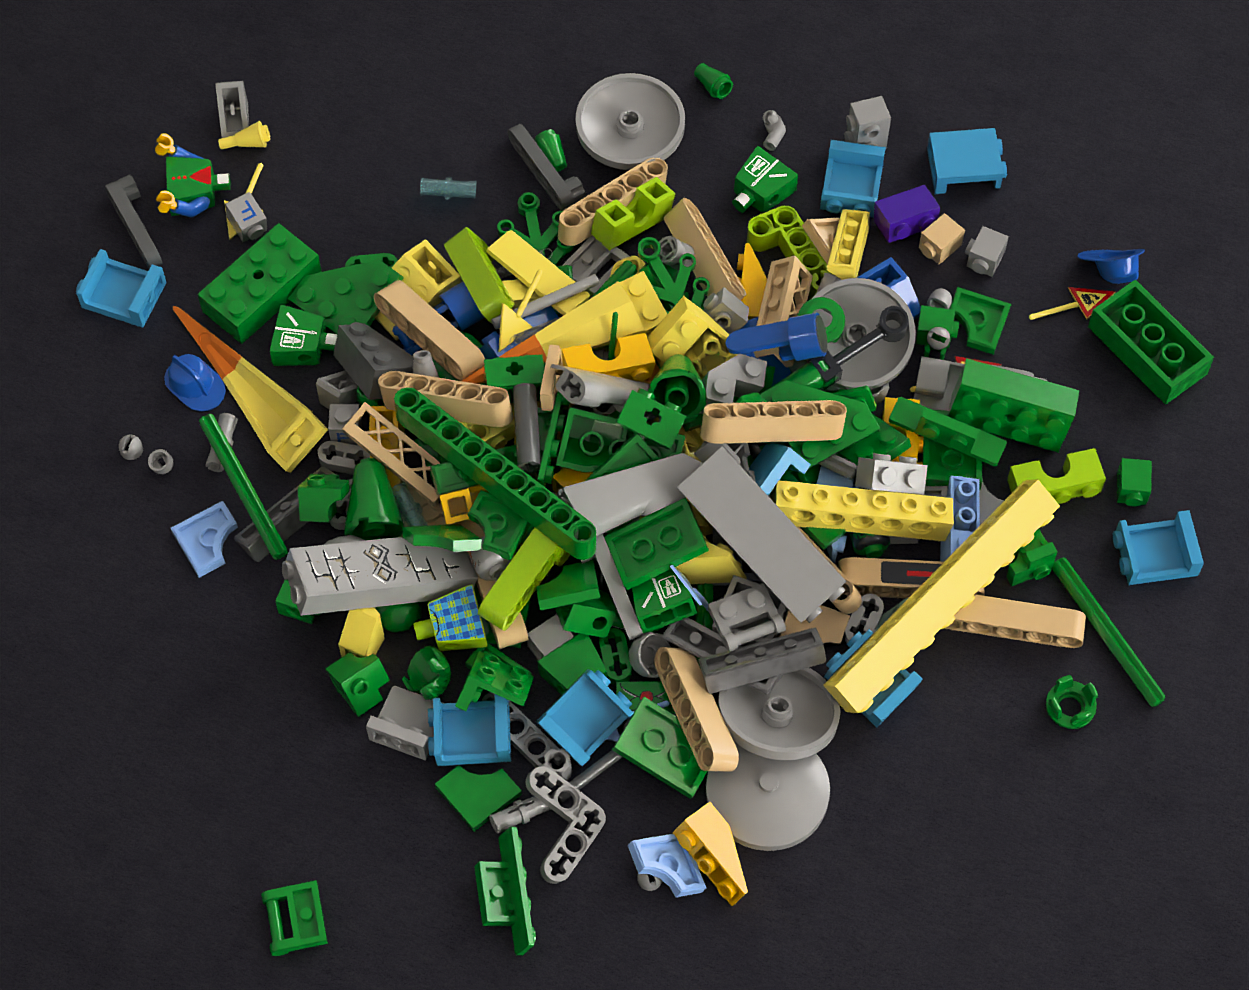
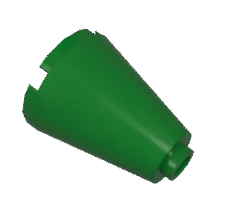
[648,354,707,424]
[344,458,404,541]

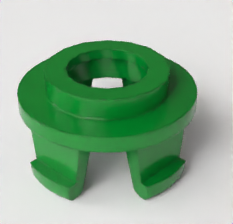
[798,297,845,343]
[1046,675,1098,729]

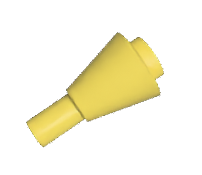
[218,121,270,150]

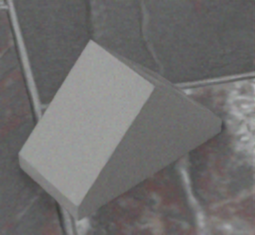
[215,81,249,138]
[316,370,358,409]

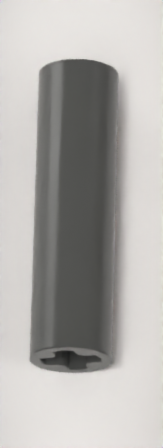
[513,383,541,473]

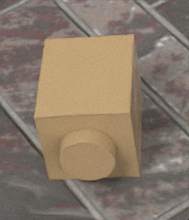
[919,213,965,264]

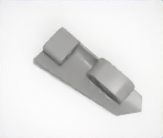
[914,356,1047,411]
[550,364,656,422]
[563,453,703,540]

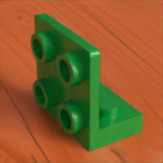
[455,652,534,711]

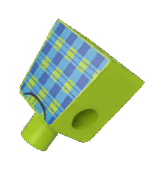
[413,584,488,651]

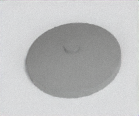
[576,73,685,170]
[806,278,916,390]
[717,667,840,760]
[706,740,830,851]

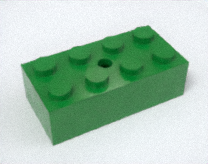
[198,223,322,344]
[1088,279,1214,405]
[947,358,1079,452]

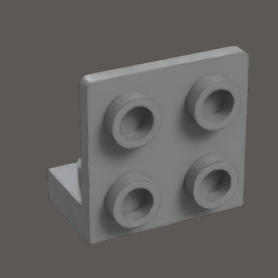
[366,686,445,761]

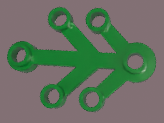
[497,192,574,266]
[638,237,710,314]

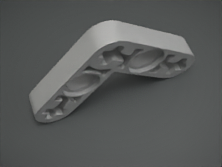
[526,766,606,884]

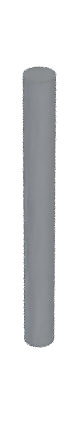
[491,274,599,329]

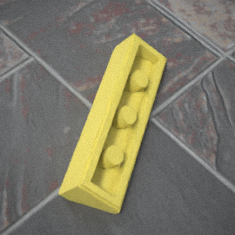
[827,209,870,280]
[486,230,590,316]

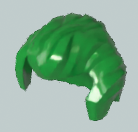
[402,646,451,700]

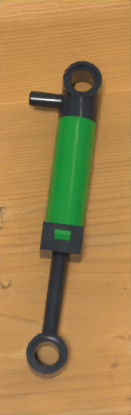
[748,306,909,459]

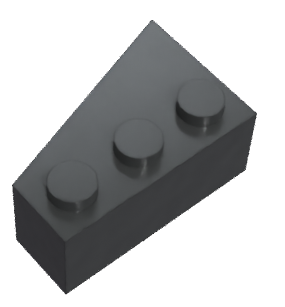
[333,322,414,400]

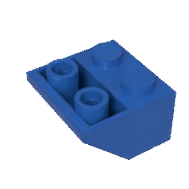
[857,257,921,319]

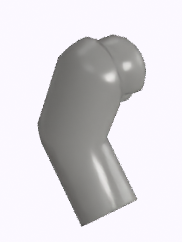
[763,110,786,151]

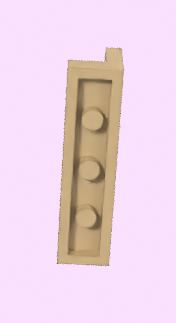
[754,256,813,367]
[342,402,440,507]

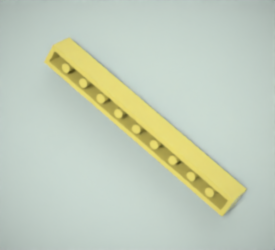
[823,479,1060,713]

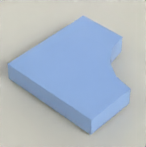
[171,501,238,578]
[628,834,706,897]

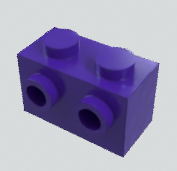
[874,185,940,243]

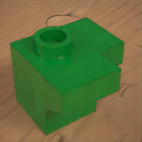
[298,474,350,522]
[1006,529,1058,587]
[326,652,390,717]

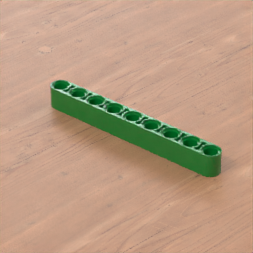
[394,387,596,560]

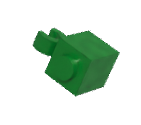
[915,305,959,360]

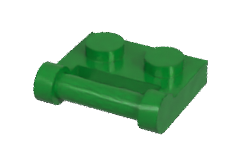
[261,880,328,956]

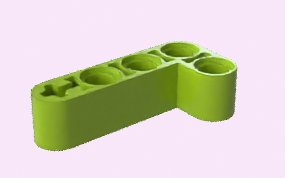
[747,206,833,299]
[444,227,515,323]
[478,528,570,631]

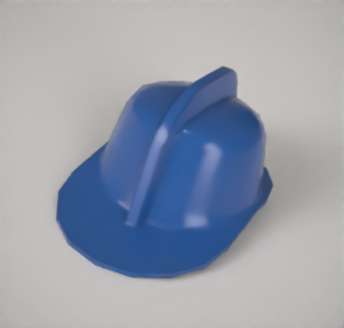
[1078,249,1145,284]
[164,354,226,412]

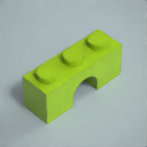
[591,177,675,251]
[1007,448,1106,504]

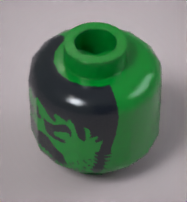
[849,532,890,558]

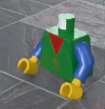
[155,134,231,218]

